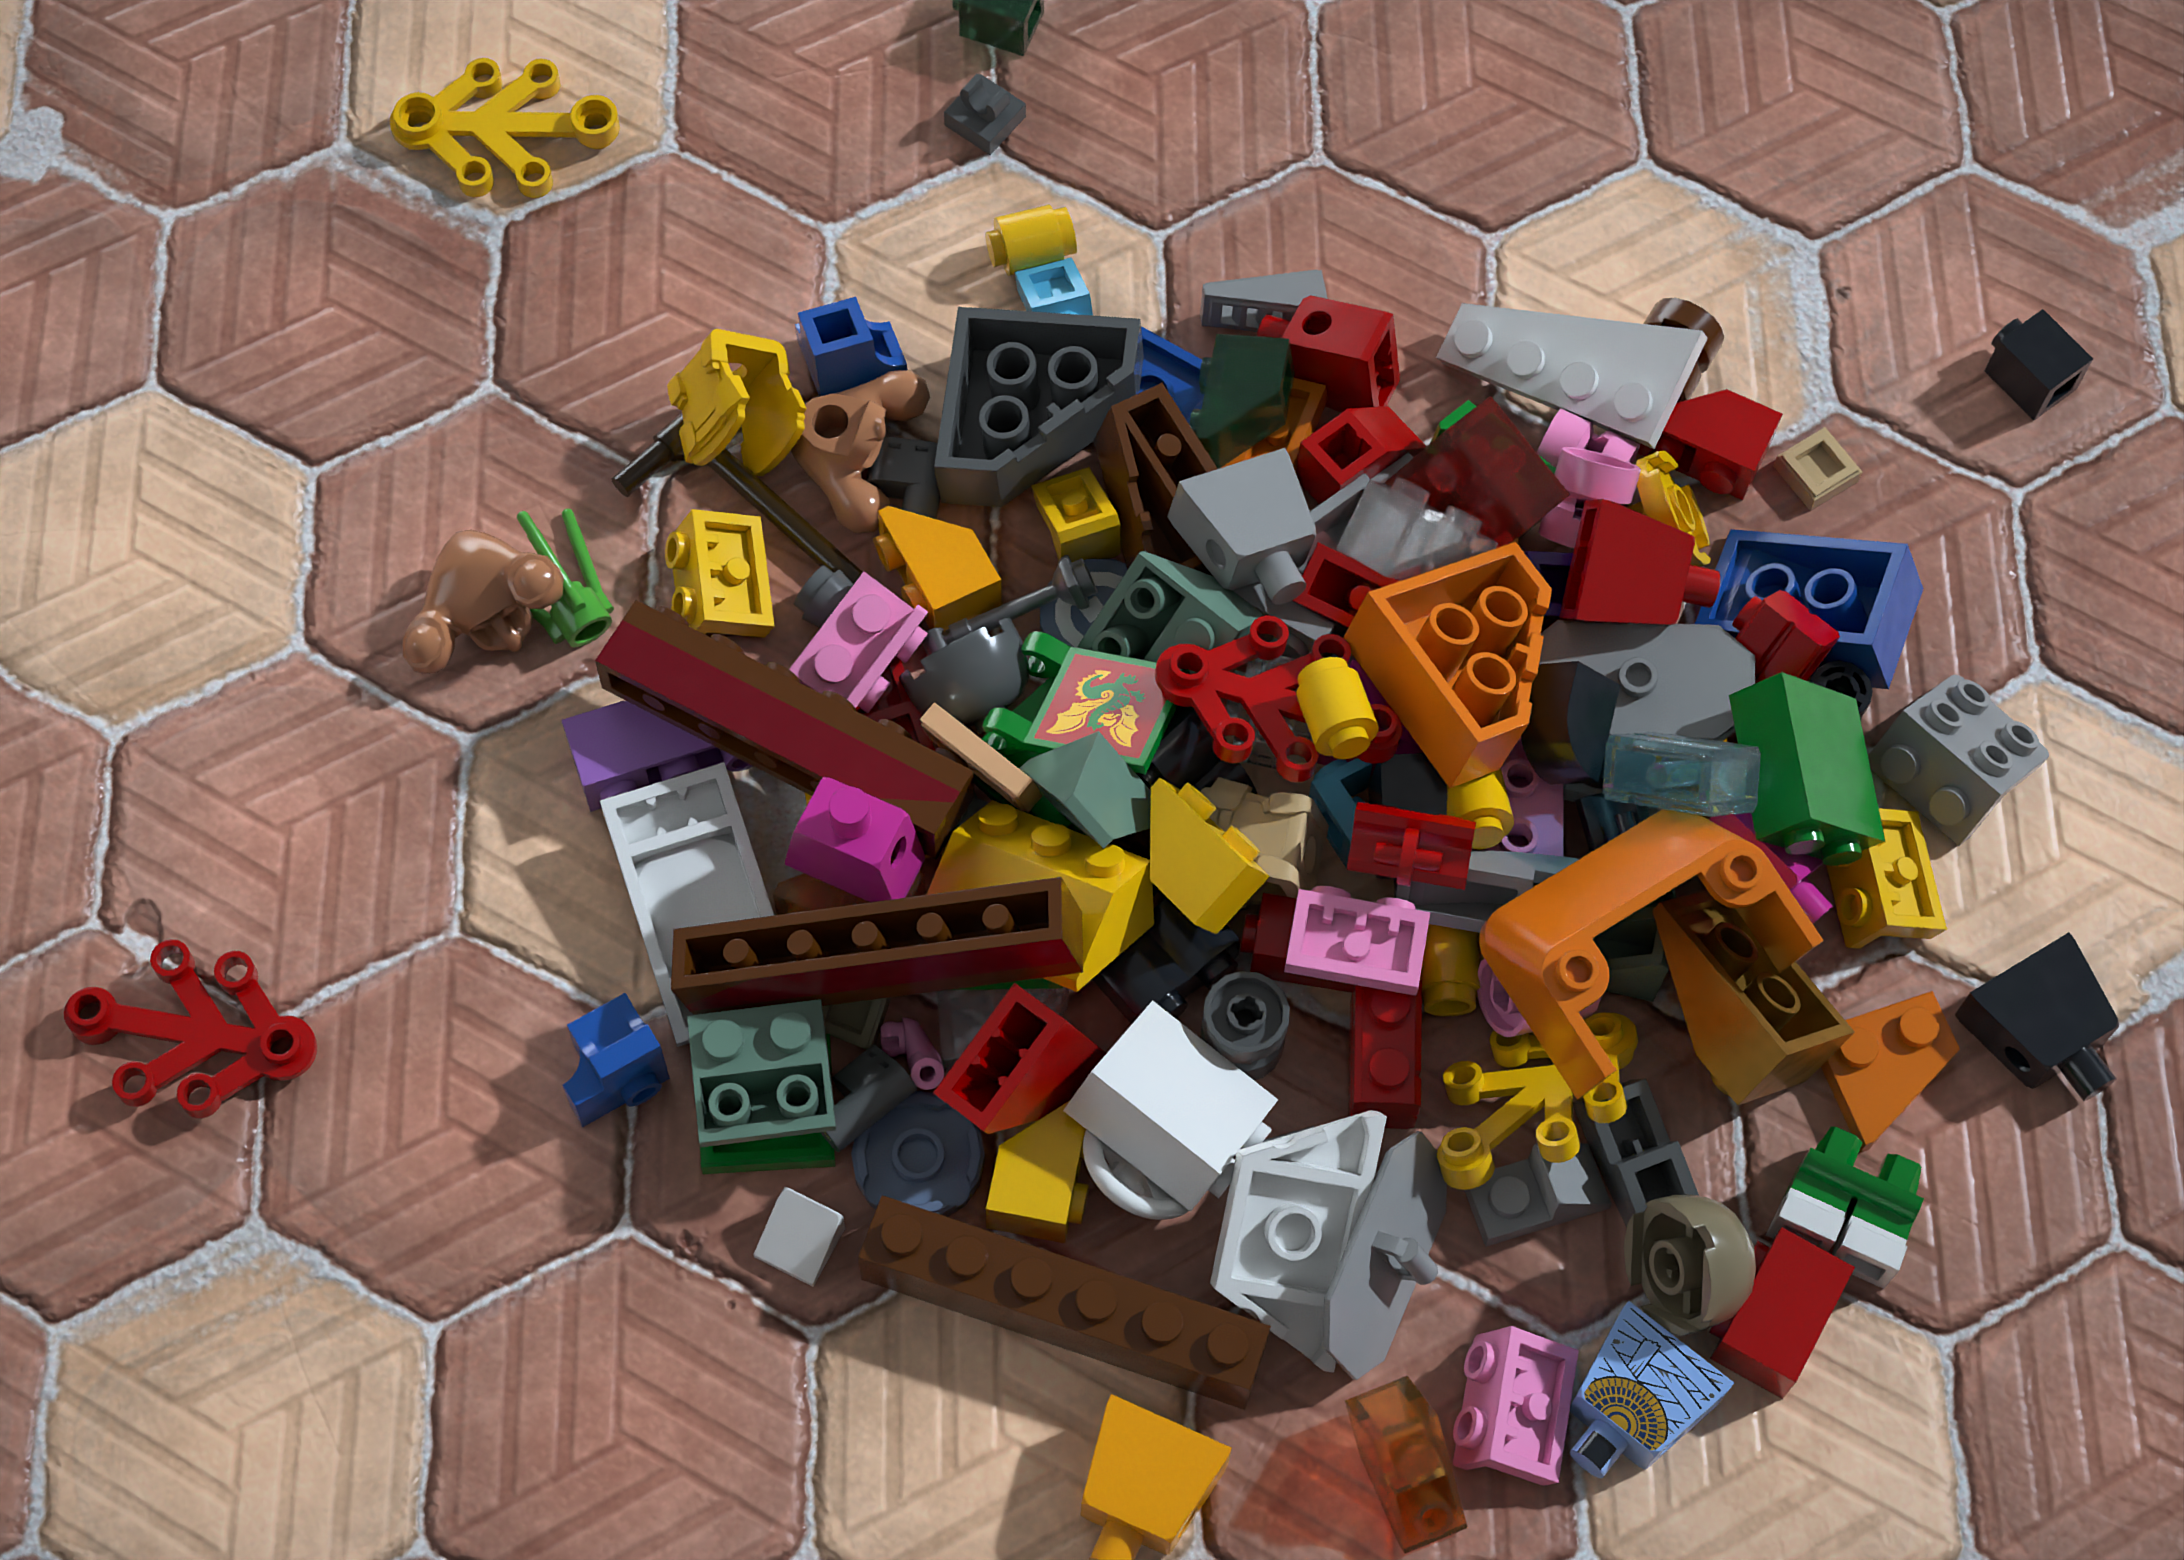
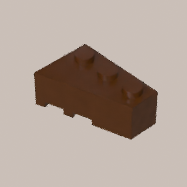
[1094,383,1218,577]

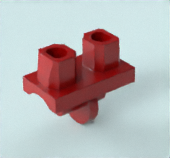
[1347,802,1476,890]

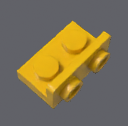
[665,509,775,638]
[1826,808,1947,948]

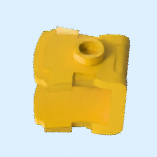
[667,329,807,476]

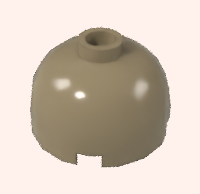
[1624,1194,1756,1336]

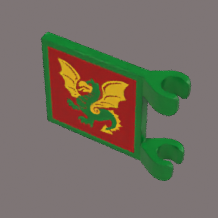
[982,631,1190,774]

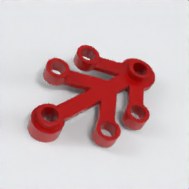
[1155,615,1402,783]
[64,939,317,1119]

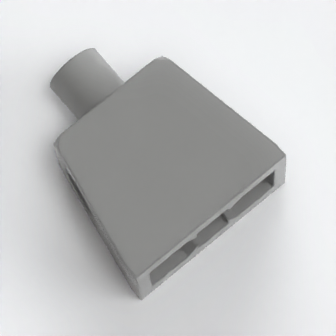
[1167,448,1316,605]

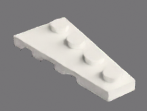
[1436,303,1708,449]

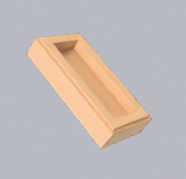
[920,702,1042,813]

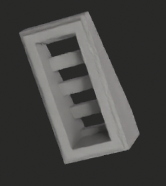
[1200,269,1328,332]

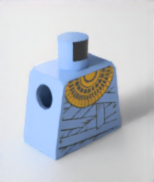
[1570,1301,1734,1478]

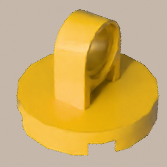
[1627,450,1711,567]

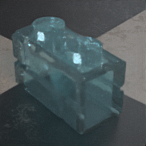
[1603,732,1761,817]

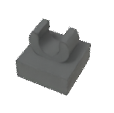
[944,74,1026,155]

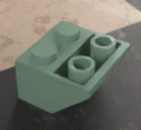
[1077,551,1265,674]
[687,999,836,1147]

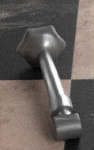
[922,555,1097,656]

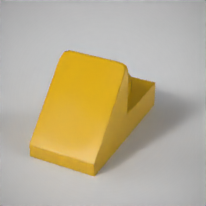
[1031,467,1120,562]

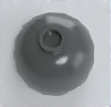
[899,618,1029,735]

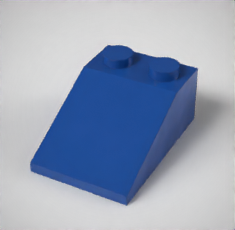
[1695,529,1923,689]

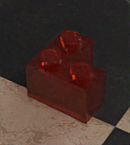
[1381,396,1570,551]

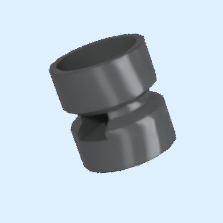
[1200,971,1290,1081]

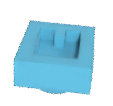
[1014,257,1093,316]
[1309,758,1372,868]

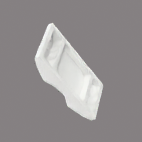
[600,762,774,1047]

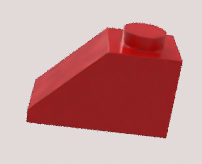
[1292,542,1399,629]

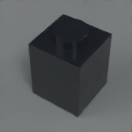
[1984,309,2093,421]

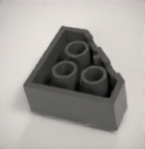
[934,307,1144,507]

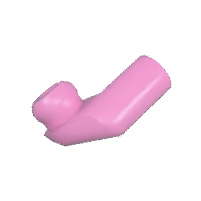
[880,1017,944,1090]

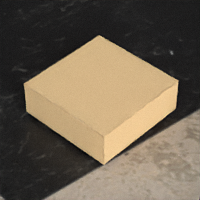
[1773,427,1862,511]

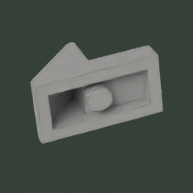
[1464,1143,1612,1247]

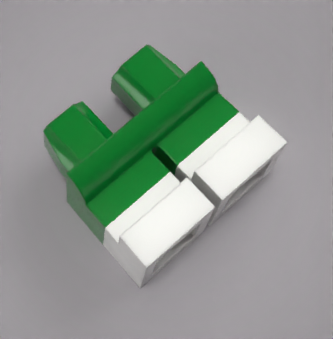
[1766,1126,1924,1289]

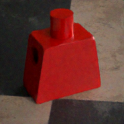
[1255,295,1400,413]
[1559,499,1720,625]

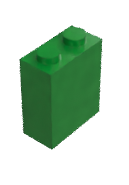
[1729,672,1885,866]

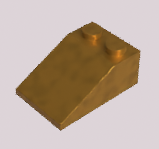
[1652,890,1855,1105]

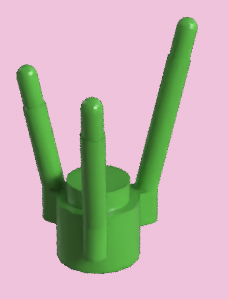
[517,508,614,647]

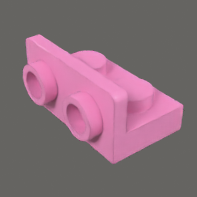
[789,572,928,713]
[1284,886,1430,996]
[1453,1326,1579,1486]

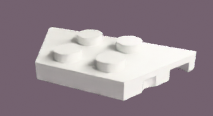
[1210,1110,1387,1373]

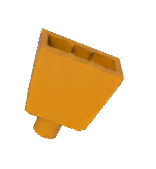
[1080,1394,1232,1560]

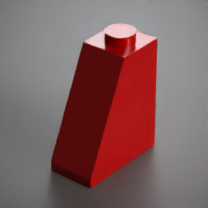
[933,983,1107,1134]

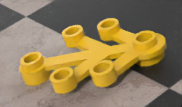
[390,58,620,198]
[1437,1012,1638,1190]

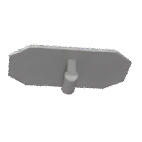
[1539,620,1755,746]
[1323,1131,1447,1380]

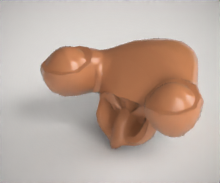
[791,370,930,533]
[403,529,564,674]

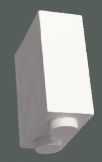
[1063,1000,1278,1212]

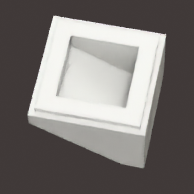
[753,1187,845,1287]

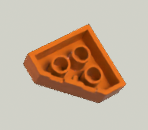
[1343,542,1552,788]

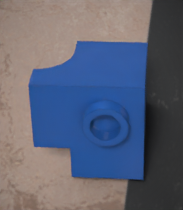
[795,297,908,397]
[562,993,670,1127]

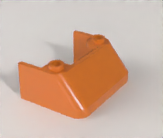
[1479,806,1824,1100]

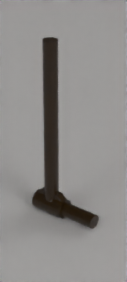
[612,412,863,585]

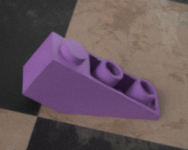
[562,701,753,812]

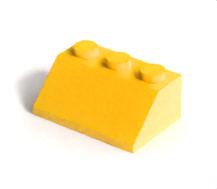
[926,800,1154,992]

